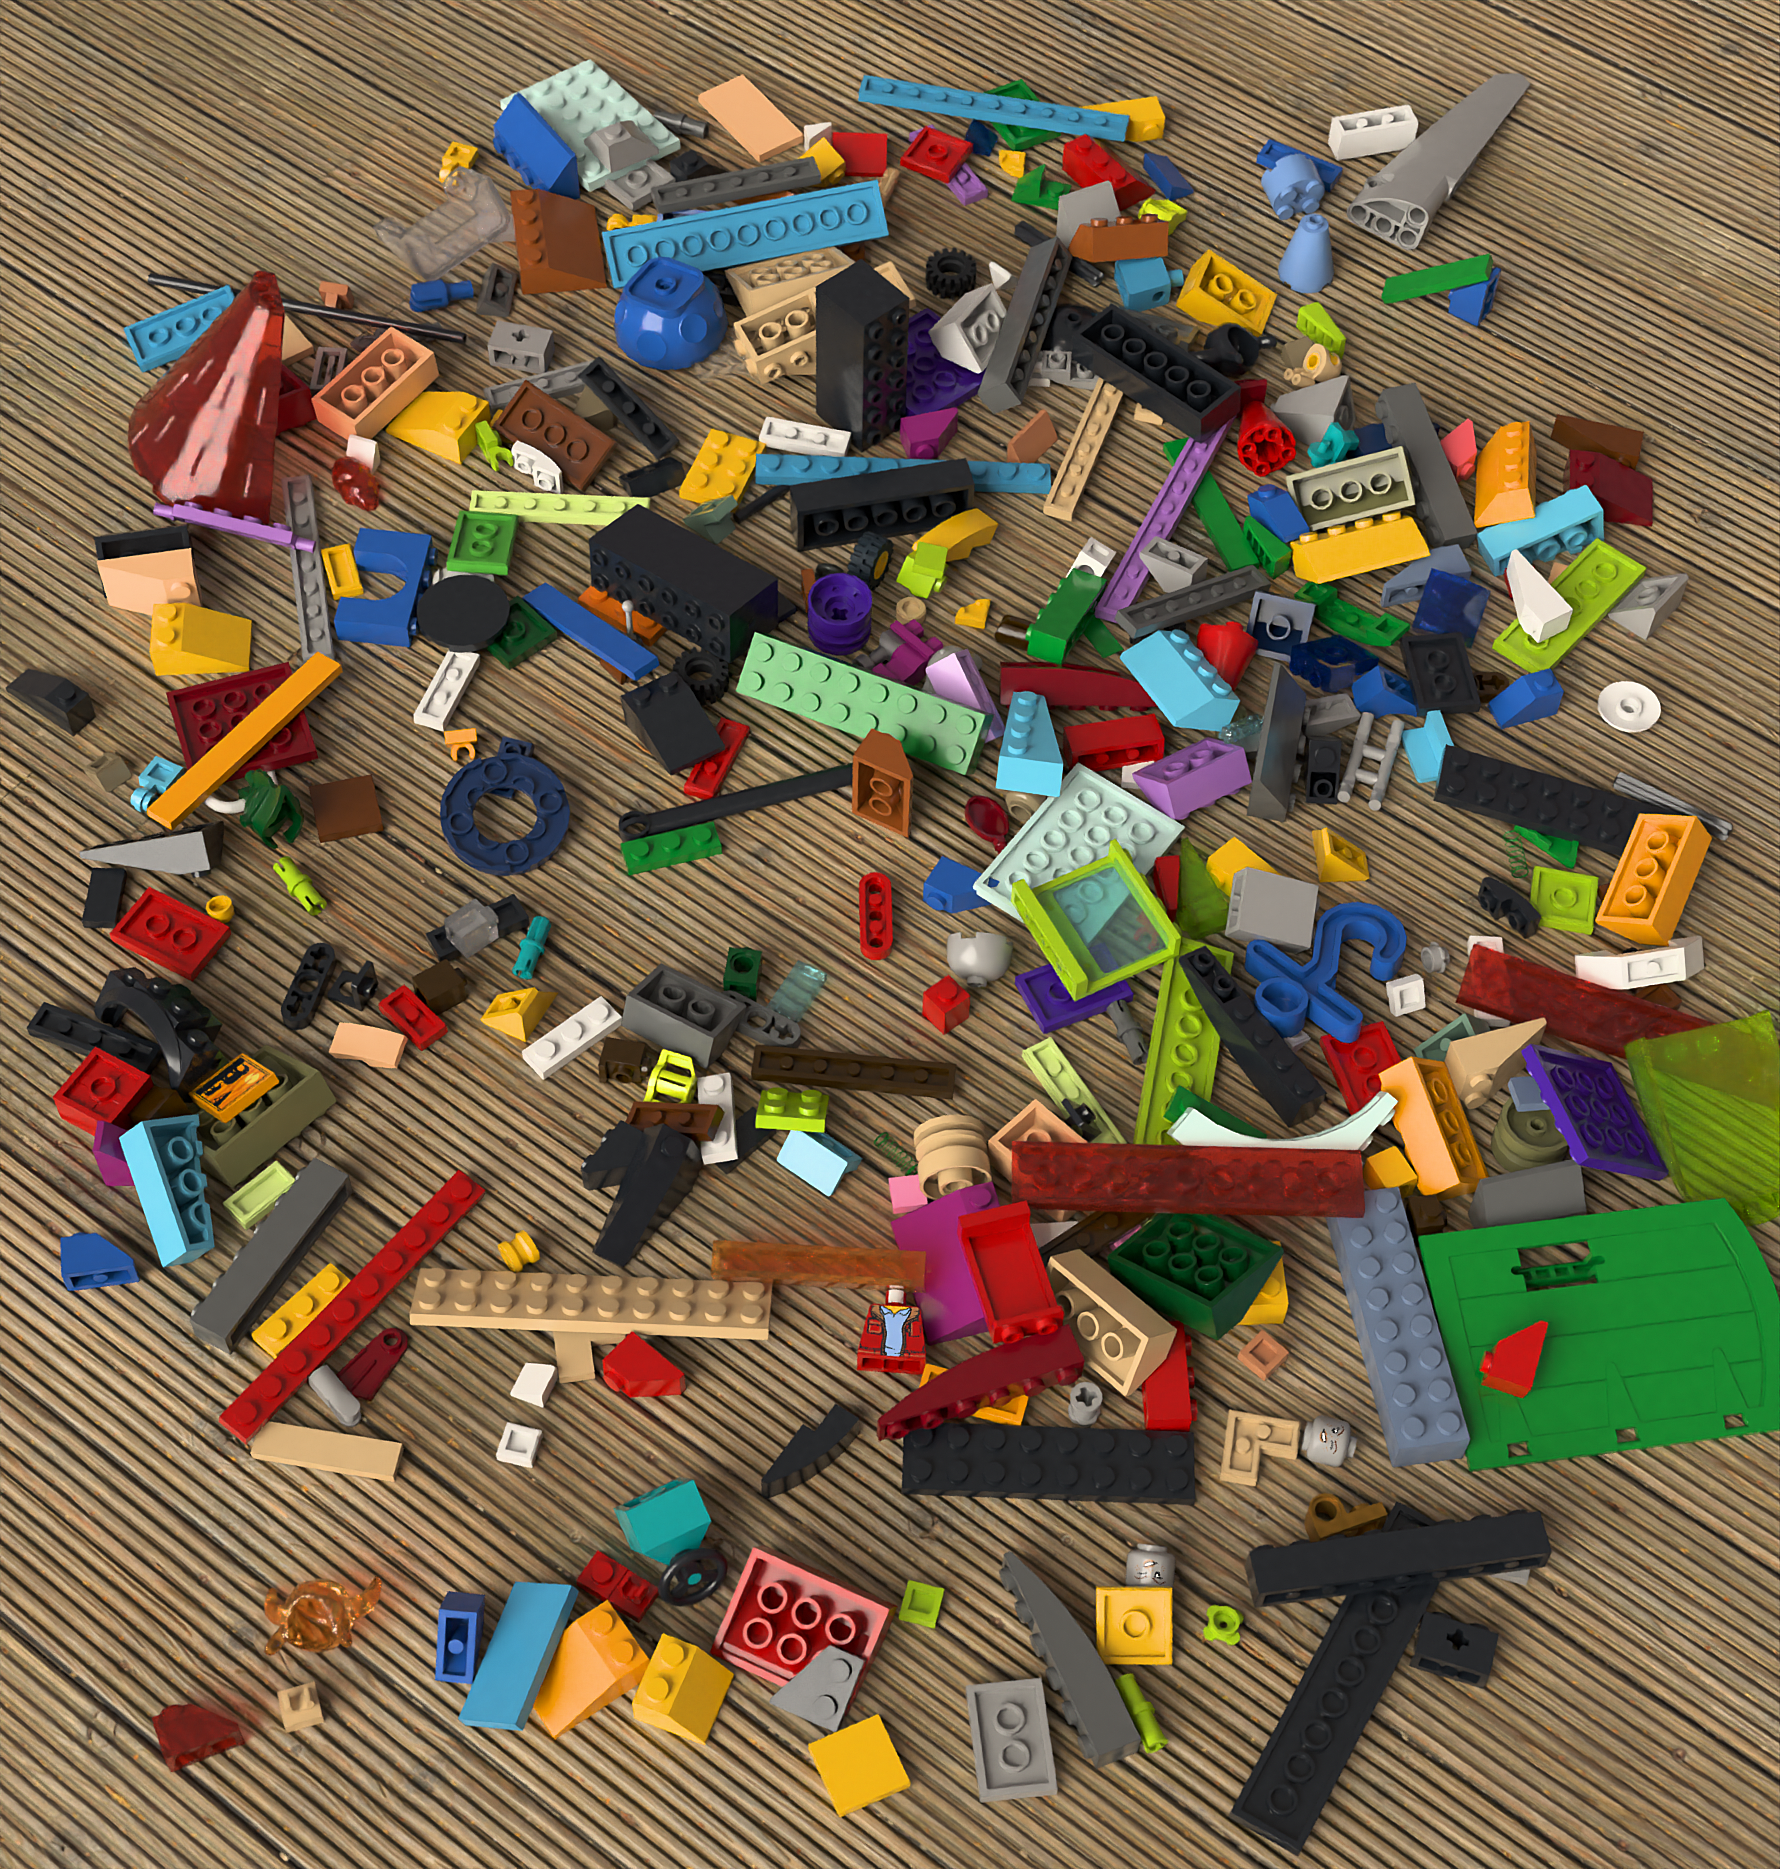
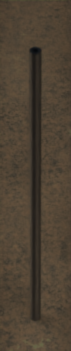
[148,273,467,344]

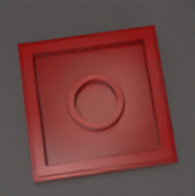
[900,126,974,184]

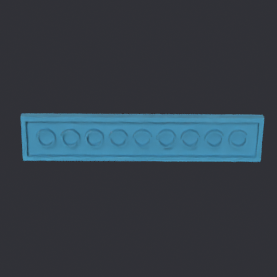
[602,180,889,290]

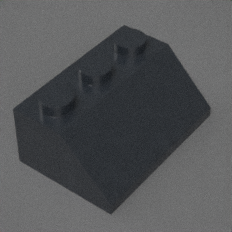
[94,524,195,598]

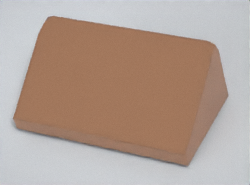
[1007,409,1057,463]

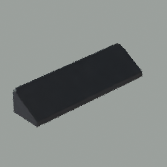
[578,356,680,461]

